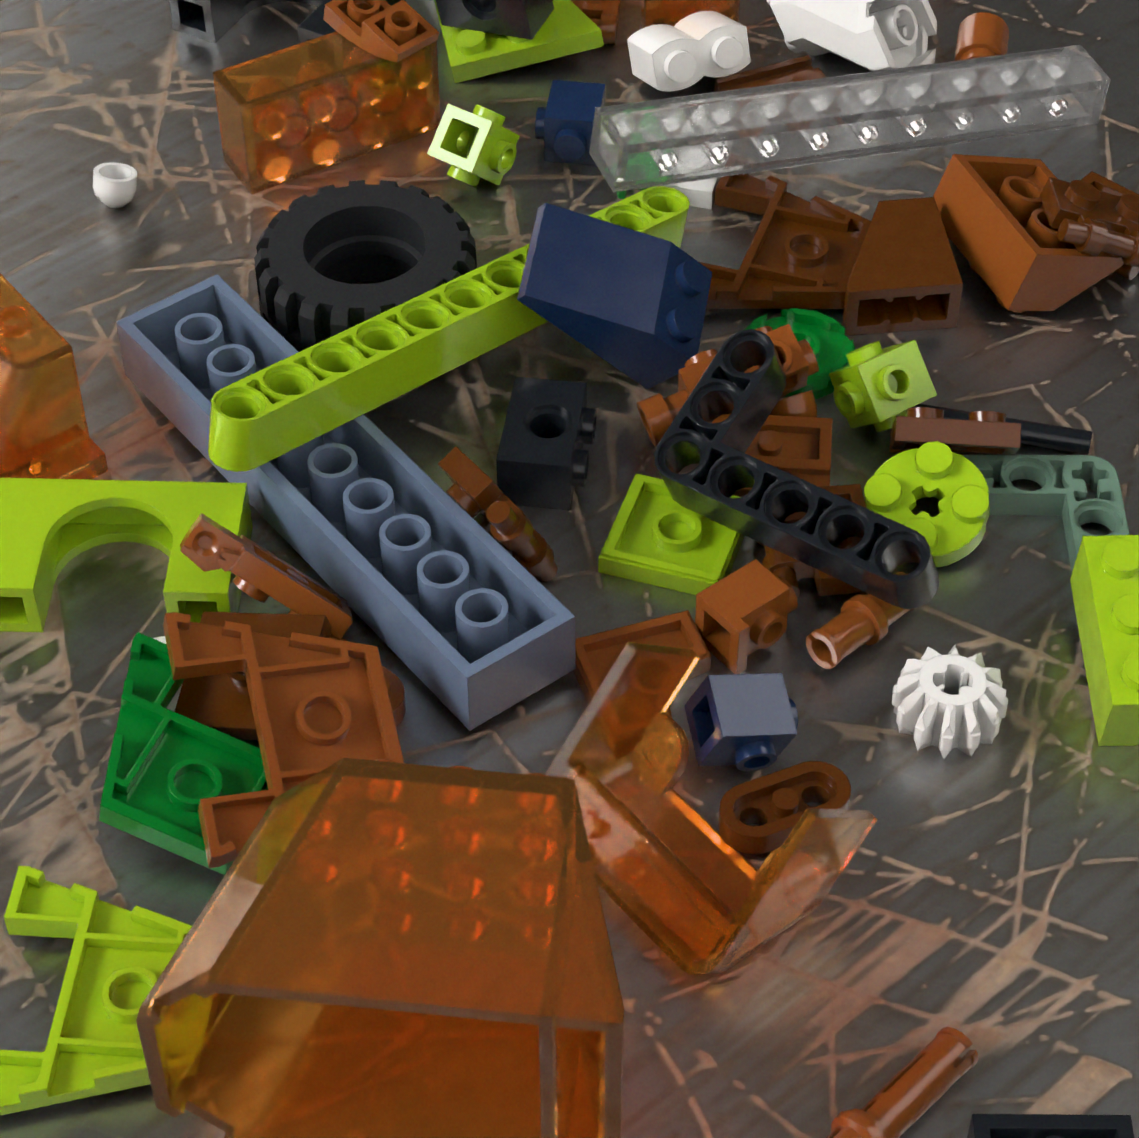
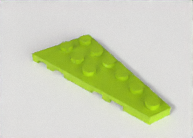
[434,0,604,83]

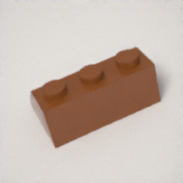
[933,154,1124,313]

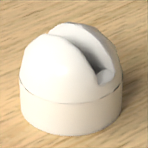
[93,162,137,208]

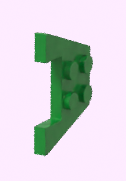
[99,632,268,876]

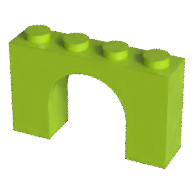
[0,478,253,632]

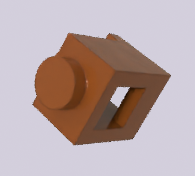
[695,559,798,674]

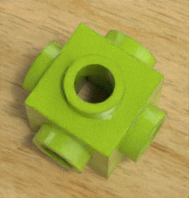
[427,103,520,187]
[829,340,937,432]

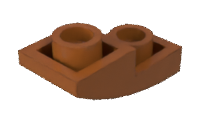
[323,0,439,62]

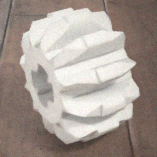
[891,645,1008,759]

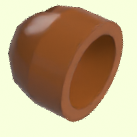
[770,390,817,417]

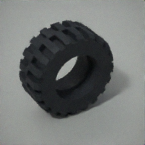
[254,180,477,352]

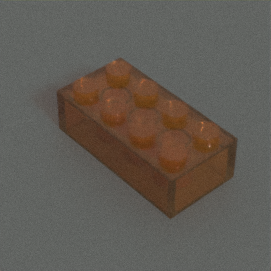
[213,31,441,195]

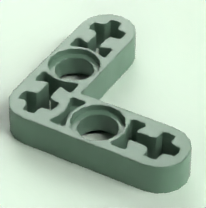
[938,455,1130,572]

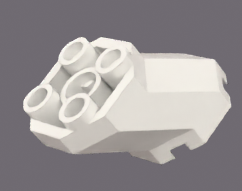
[766,0,937,85]

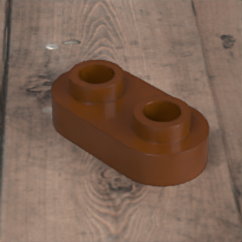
[718,761,851,854]

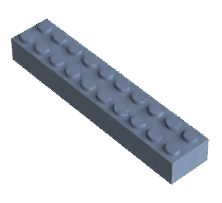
[116,274,576,731]

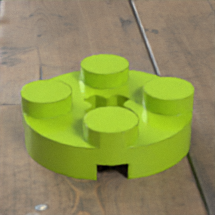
[864,441,990,567]

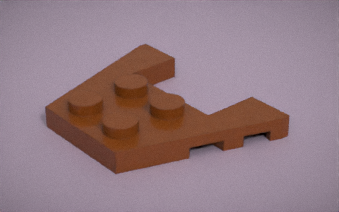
[163,612,405,868]

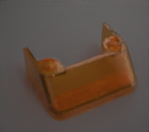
[534,642,878,975]

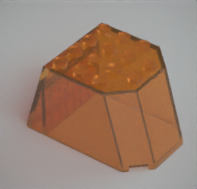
[136,758,625,1138]

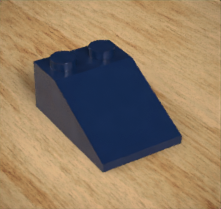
[517,203,712,390]

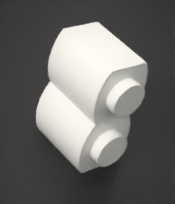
[627,11,751,92]

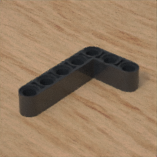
[654,329,939,609]

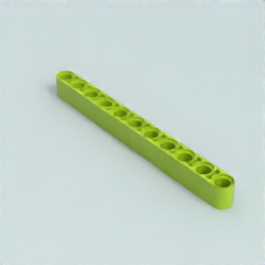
[208,186,690,472]

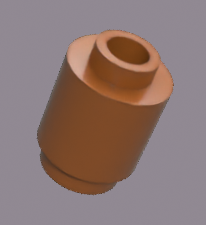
[954,12,1009,89]

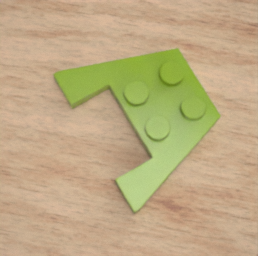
[0,866,220,1116]

